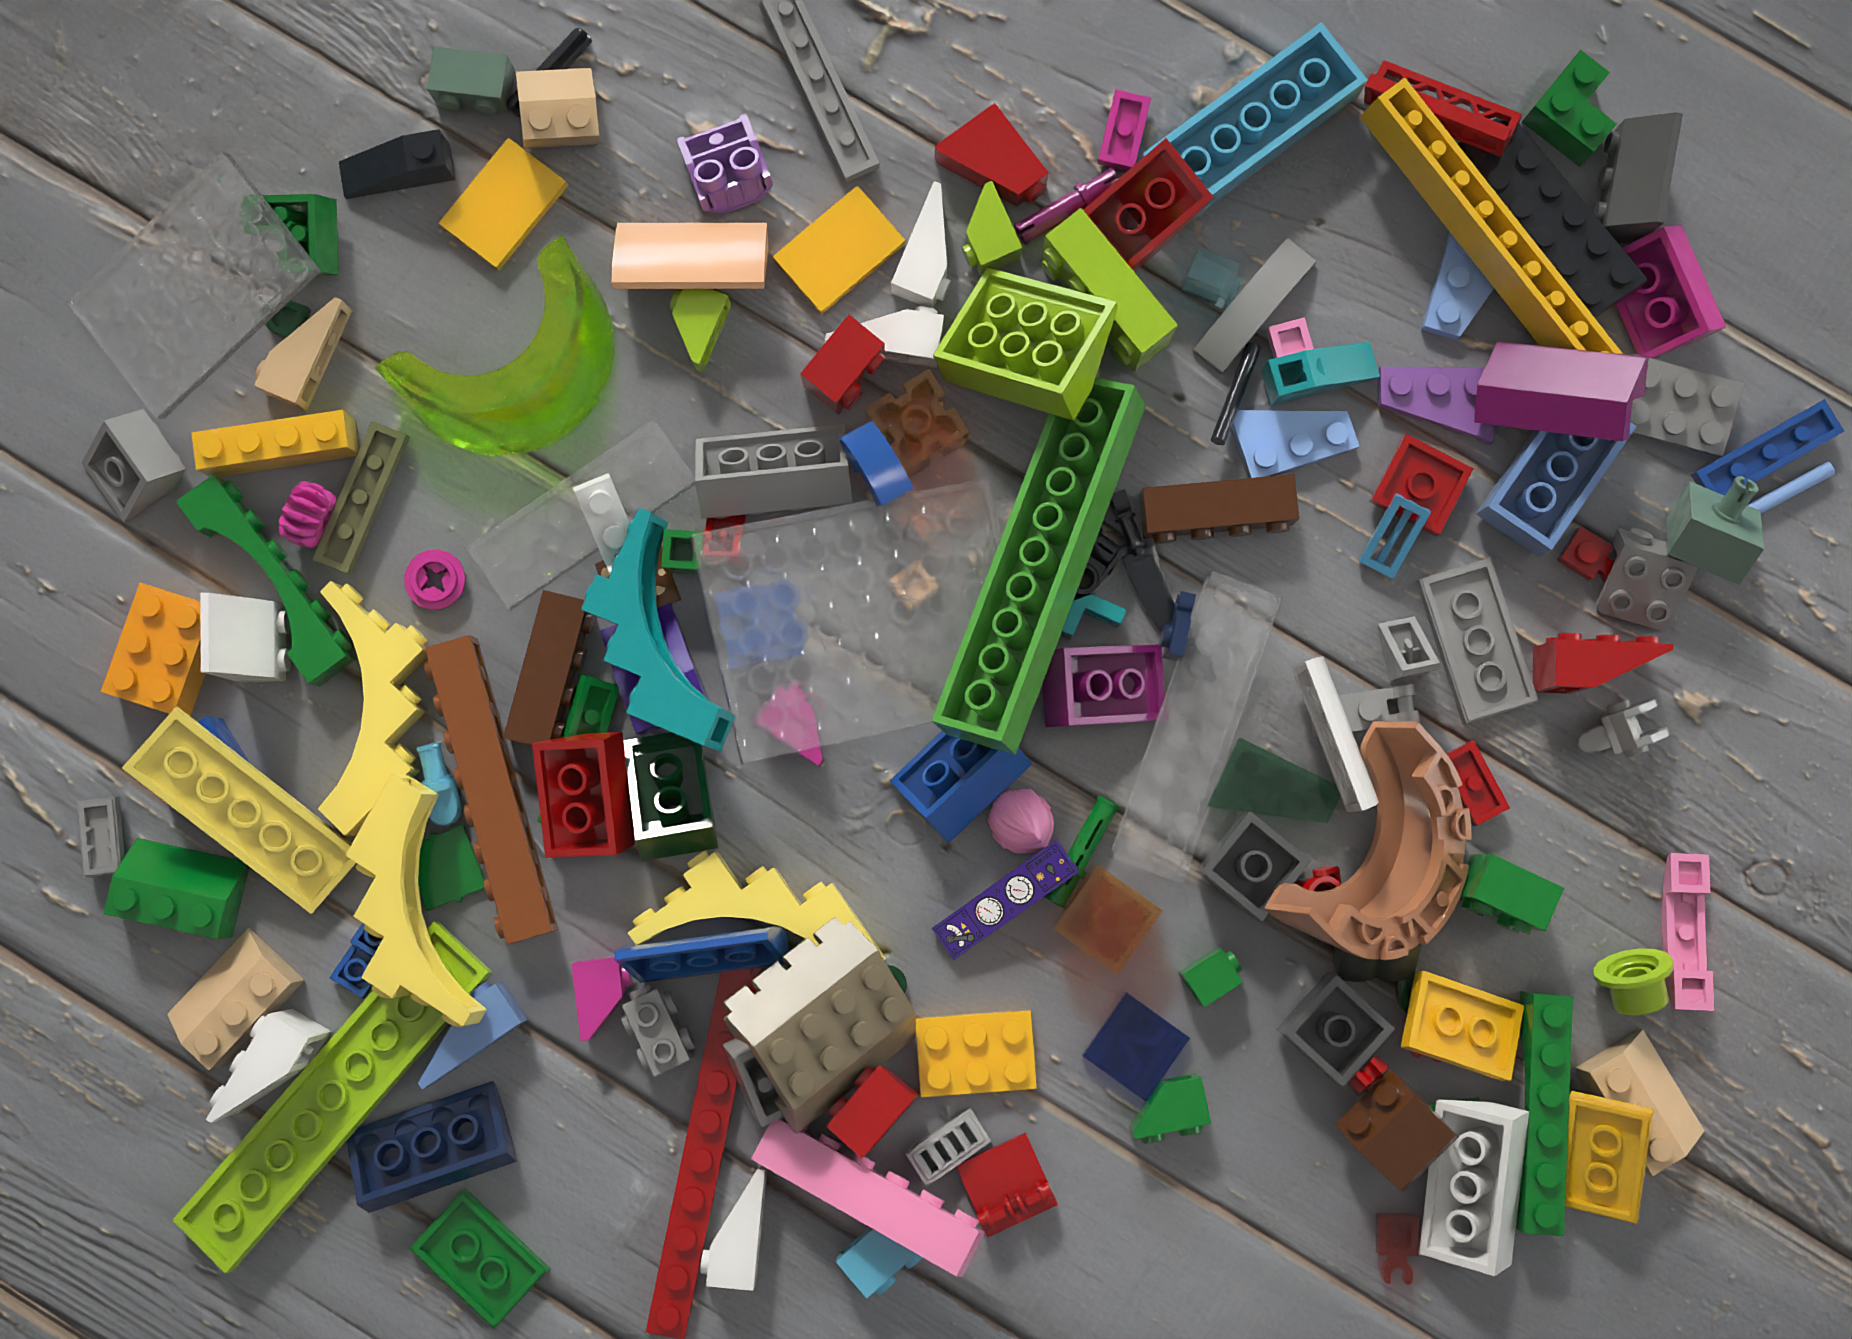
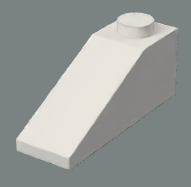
[891,181,951,308]
[825,306,944,368]
[701,1165,768,1291]

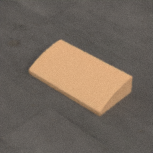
[611,223,769,289]

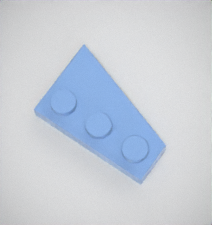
[1421,231,1494,340]
[1231,410,1360,478]

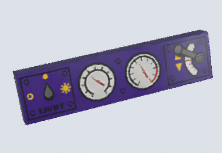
[932,839,1080,960]

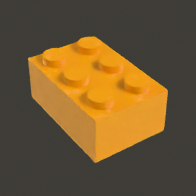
[100,582,206,716]

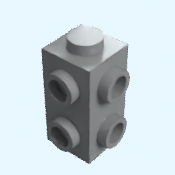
[620,983,696,1077]

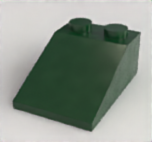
[624,732,718,861]

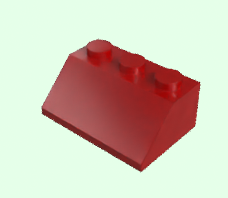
[532,732,635,858]

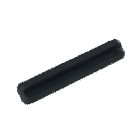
[507,27,592,117]

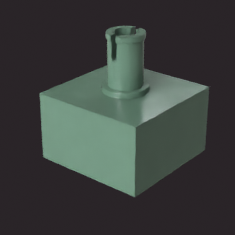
[1666,476,1764,585]

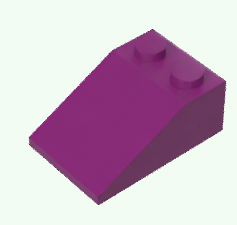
[1042,644,1166,728]

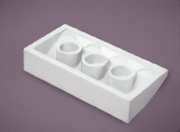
[1292,656,1379,812]

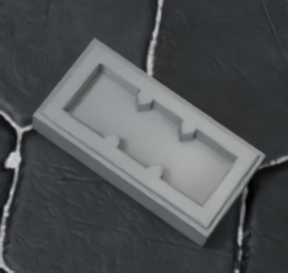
[76,797,125,878]

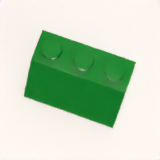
[103,838,250,939]

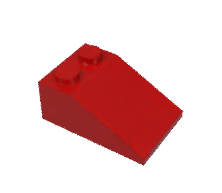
[1083,138,1215,272]

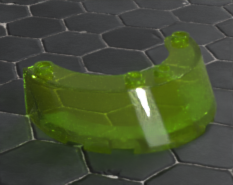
[374,235,614,456]

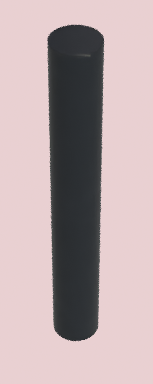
[1211,342,1261,445]

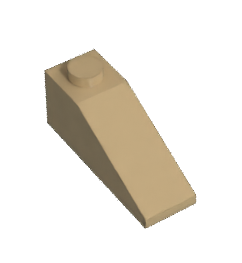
[254,297,352,411]

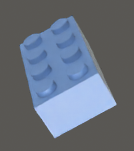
[1476,422,1637,557]

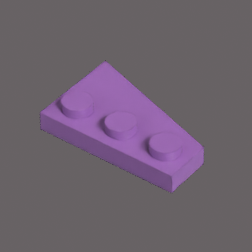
[1377,367,1494,444]

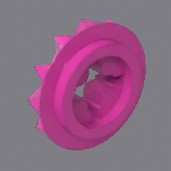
[404,549,466,610]

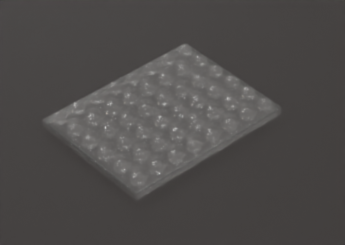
[690,478,1040,764]

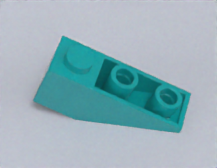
[1261,341,1380,406]

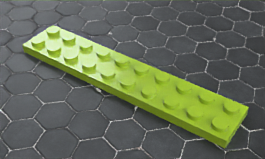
[172,921,493,1274]

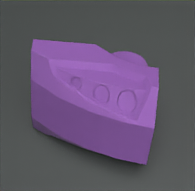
[677,114,773,214]

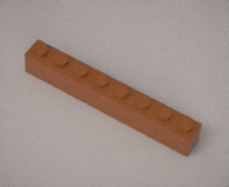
[423,635,559,945]

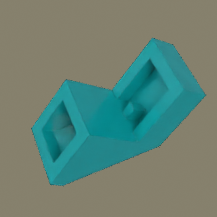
[1061,594,1127,639]

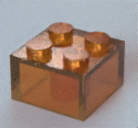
[1051,865,1163,975]

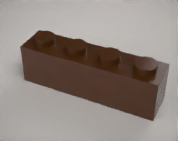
[1139,474,1299,544]
[503,590,596,746]

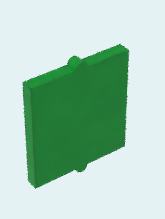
[418,825,485,911]

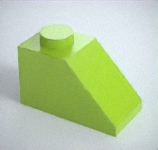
[962,181,1022,276]
[670,289,732,373]

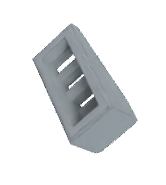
[905,1107,992,1187]

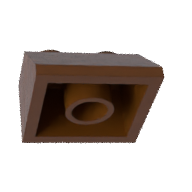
[1335,1069,1459,1193]

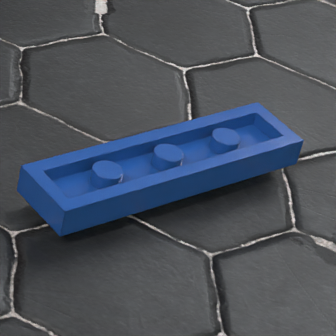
[1691,399,1844,496]

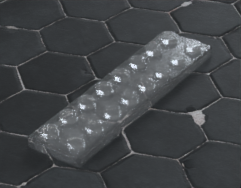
[1109,571,1282,884]

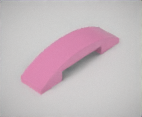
[1662,853,1714,1011]

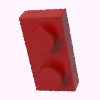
[1446,740,1510,826]

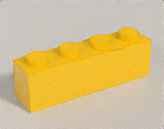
[191,410,359,477]

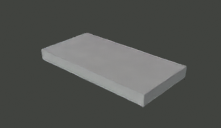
[1416,558,1539,725]

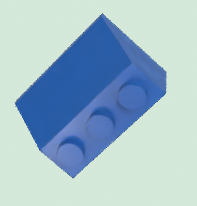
[889,731,1032,843]

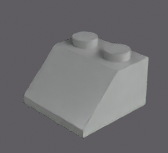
[82,409,186,523]

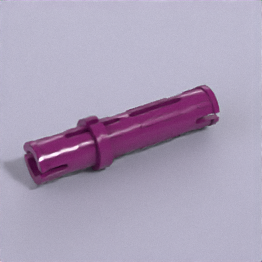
[1014,168,1119,245]

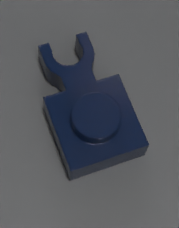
[1159,591,1196,661]

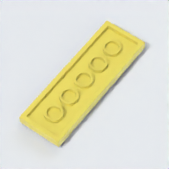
[122,706,356,914]

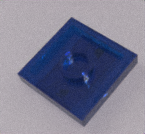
[1082,992,1190,1102]

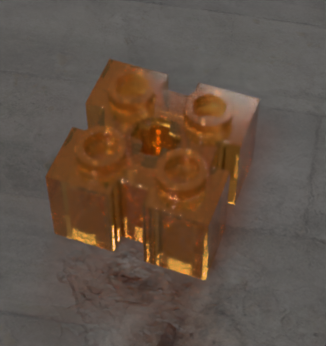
[864,369,970,478]

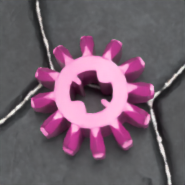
[279,481,336,549]

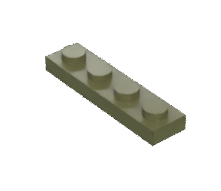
[312,421,410,575]

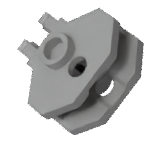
[1578,697,1670,758]

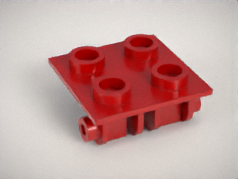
[956,1132,1058,1238]

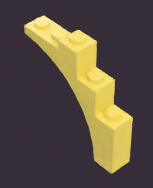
[318,581,428,836]
[345,774,487,1027]
[628,850,886,960]

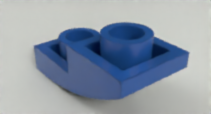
[838,421,914,506]
[329,923,383,999]

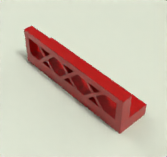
[1364,60,1522,157]

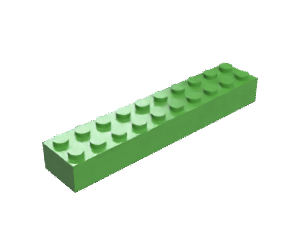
[931,378,1146,755]

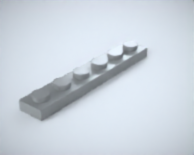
[760,0,880,183]

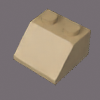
[516,68,599,149]

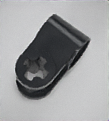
[1074,528,1129,600]

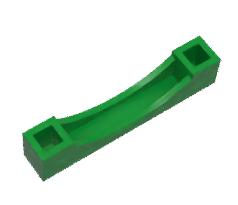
[176,474,356,687]
[1516,991,1573,1236]

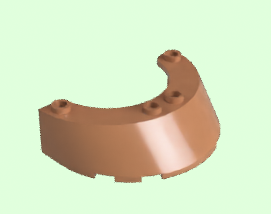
[1264,721,1472,960]

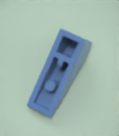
[418,980,528,1090]

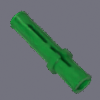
[1044,796,1120,908]

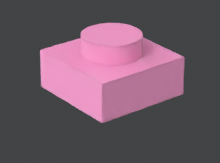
[1266,317,1314,358]

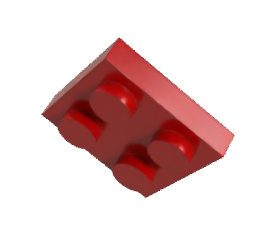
[1369,433,1474,537]

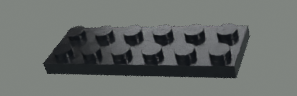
[1457,117,1648,318]

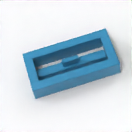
[1359,493,1431,579]

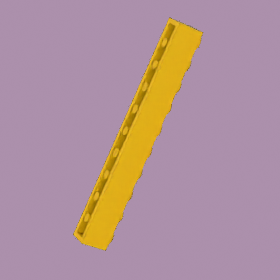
[1360,78,1623,354]

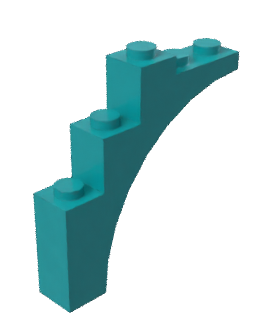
[581,508,736,752]

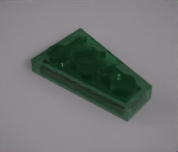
[1205,738,1340,823]

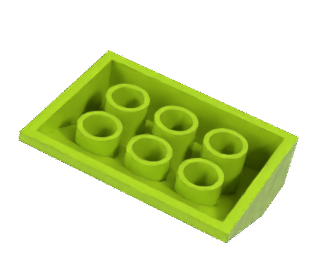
[933,267,1118,421]

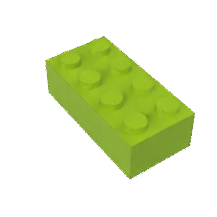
[1041,208,1178,372]

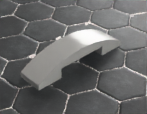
[1193,238,1316,375]

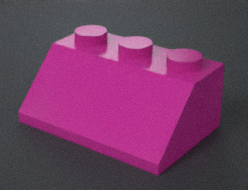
[1616,225,1726,359]

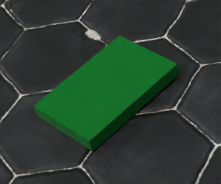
[409,1188,550,1329]

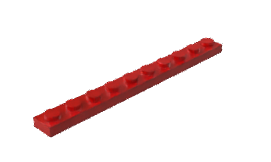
[646,967,762,1339]

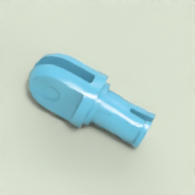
[416,742,463,826]

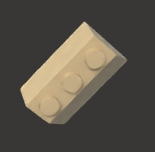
[167,928,305,1071]
[1575,1029,1704,1176]

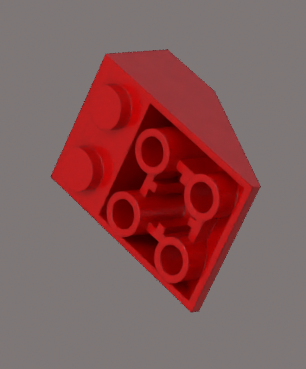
[1532,633,1673,694]

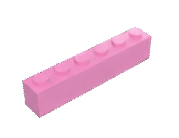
[751,1118,985,1277]

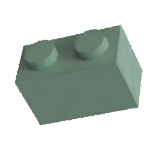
[427,46,515,114]

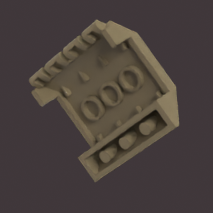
[723,917,916,1134]

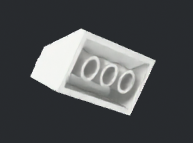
[1419,1100,1529,1276]

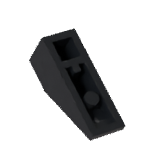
[338,129,455,199]

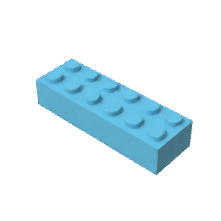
[1141,22,1368,220]

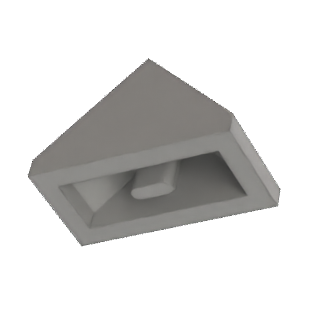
[1378,616,1440,681]

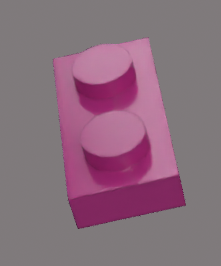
[1097,89,1151,171]

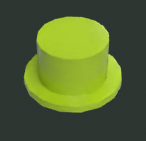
[1593,948,1674,1015]

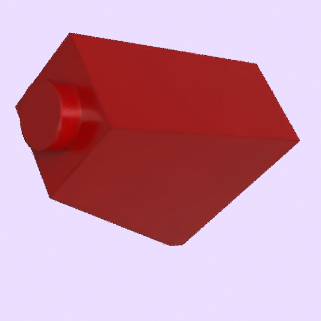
[934,103,1049,206]

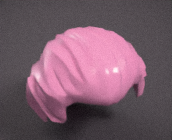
[987,788,1054,854]

